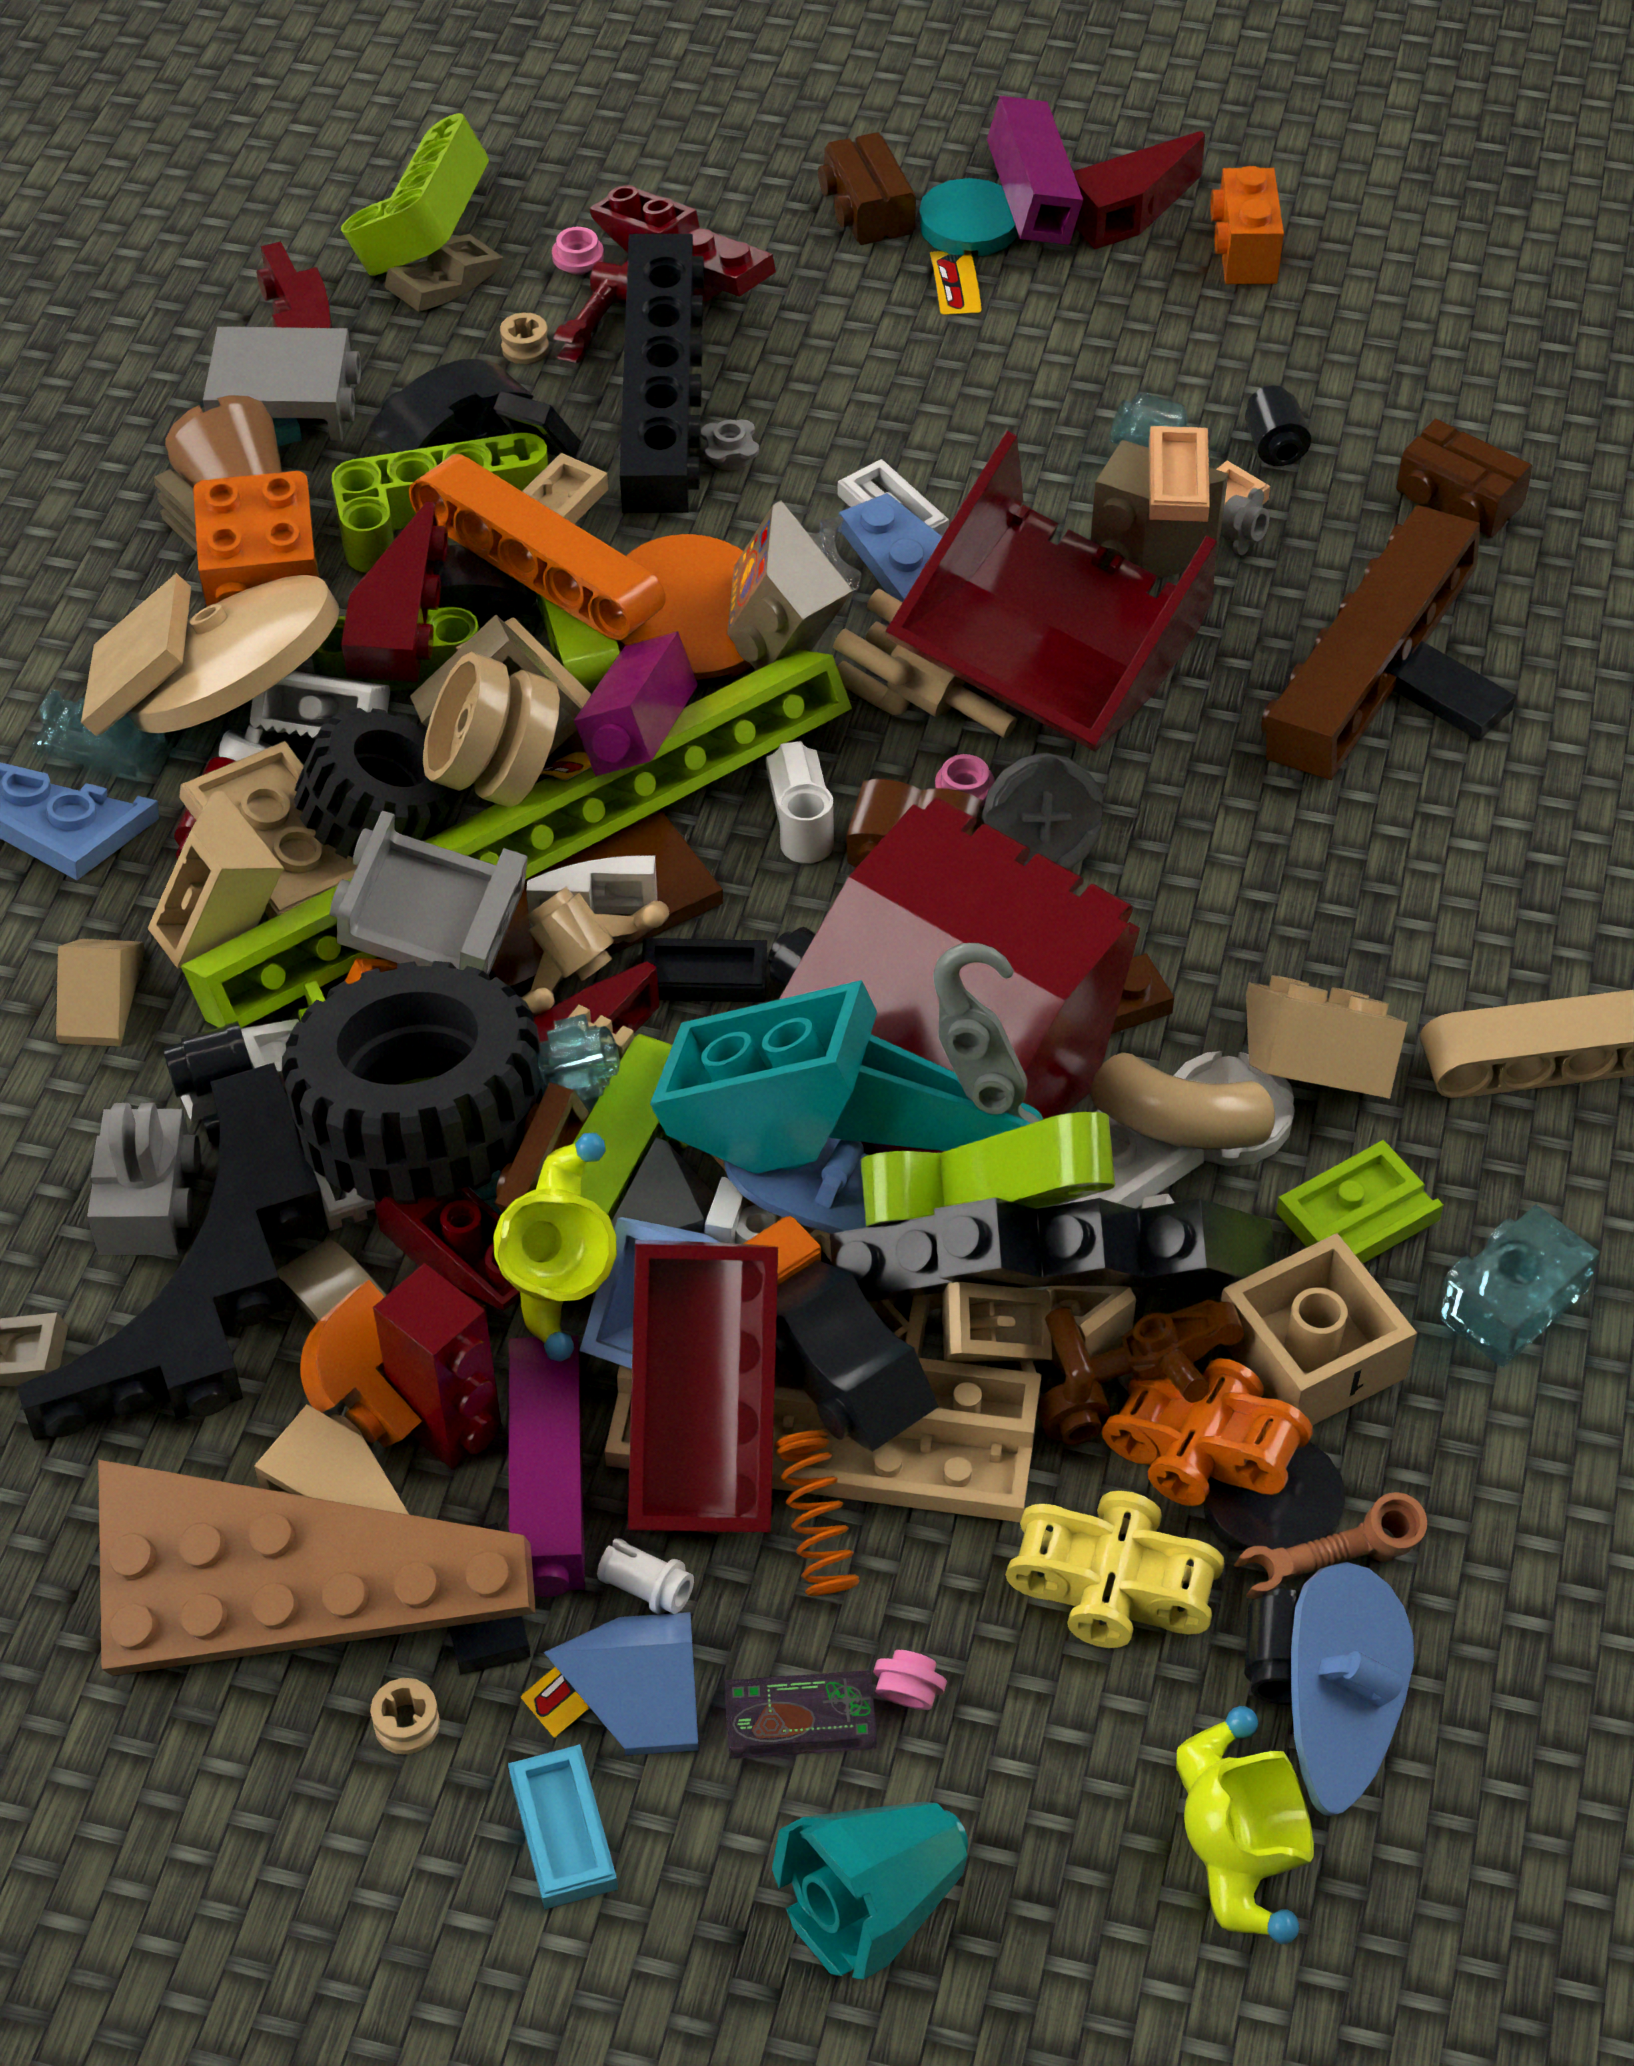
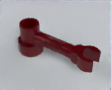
[553,261,628,363]

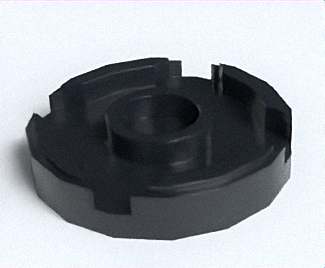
[1203,1441,1345,1551]

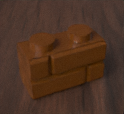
[818,132,916,245]
[1396,418,1533,538]

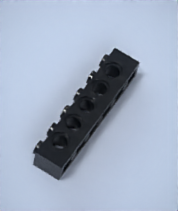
[619,234,704,513]

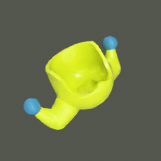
[493,1133,617,1362]
[1176,1706,1314,1944]

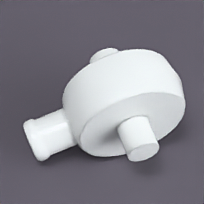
[219,725,272,761]

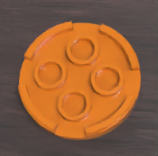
[617,534,752,680]

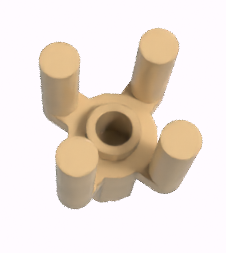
[833,589,1017,738]

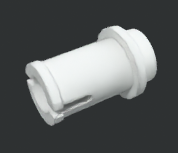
[597,1538,694,1615]

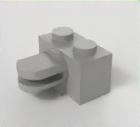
[87,1103,201,1255]

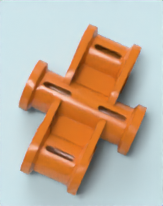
[1102,1358,1313,1506]

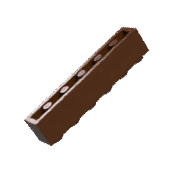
[1261,505,1480,780]

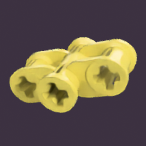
[1005,1491,1225,1648]

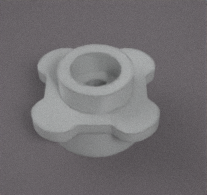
[701,419,759,470]
[1221,488,1270,555]

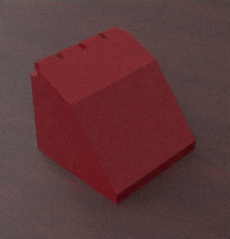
[885,430,1217,752]
[779,797,1140,1155]

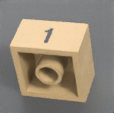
[1221,1233,1417,1426]

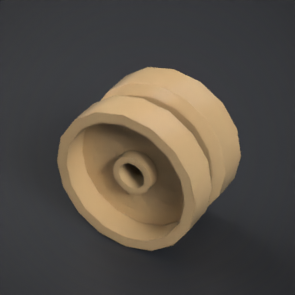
[423,651,560,808]

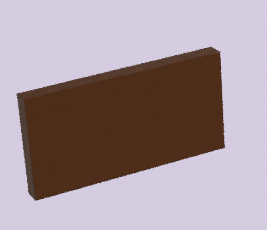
[489,812,723,997]

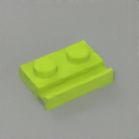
[1276,1140,1444,1264]

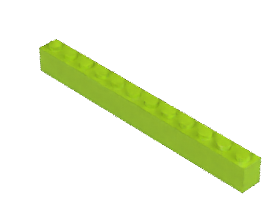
[180,649,852,1028]

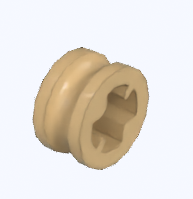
[500,312,549,364]
[370,1678,440,1755]

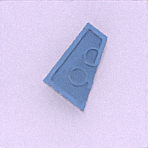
[0,762,159,880]

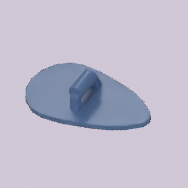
[723,1138,868,1234]
[1291,1562,1414,1816]

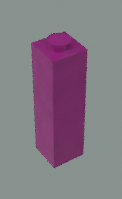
[987,95,1083,245]
[574,631,698,776]
[509,1335,585,1597]

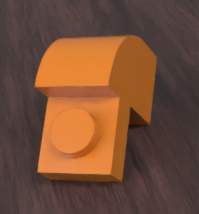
[300,1280,422,1448]

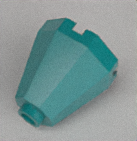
[772,1802,968,1980]

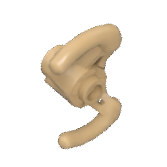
[521,886,669,1018]

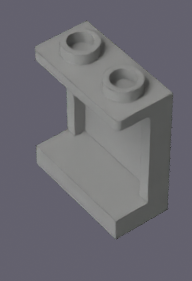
[203,327,361,441]
[330,810,528,975]

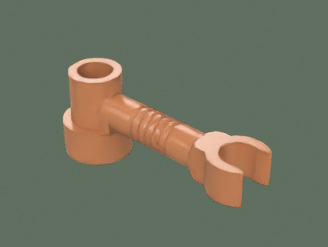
[1234,1492,1427,1599]

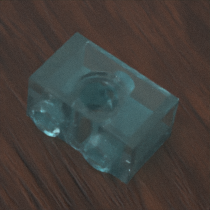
[1439,1204,1600,1368]

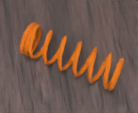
[774,1430,860,1596]

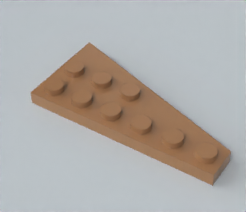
[98,1460,536,1676]

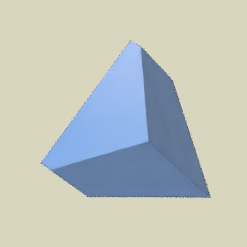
[544,1612,699,1756]

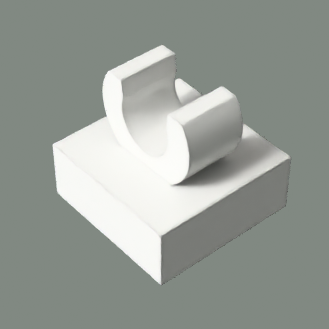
[705,1177,777,1244]

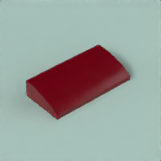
[628,1240,778,1532]

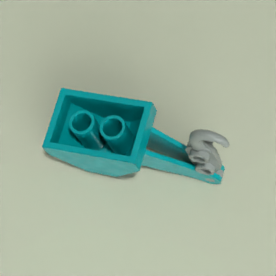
[650,943,1043,1174]

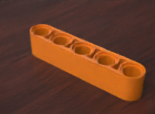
[409,454,665,640]

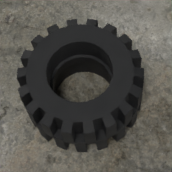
[294,708,461,859]

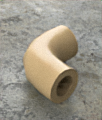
[1091,1053,1275,1150]

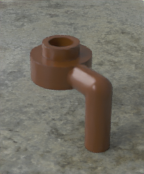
[1037,1307,1111,1445]

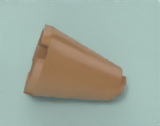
[165,395,282,488]

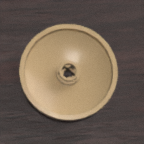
[127,575,340,733]

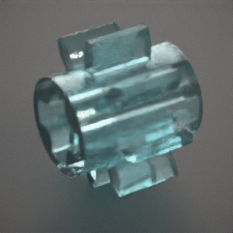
[537,1014,620,1101]

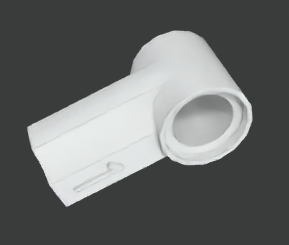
[766,741,834,863]

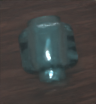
[1109,392,1189,448]

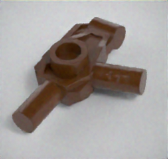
[1090,1300,1244,1403]

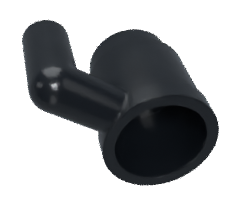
[163,1021,252,1142]

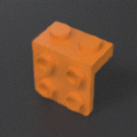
[193,471,319,607]

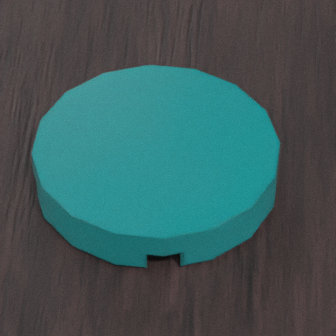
[919,178,1018,256]

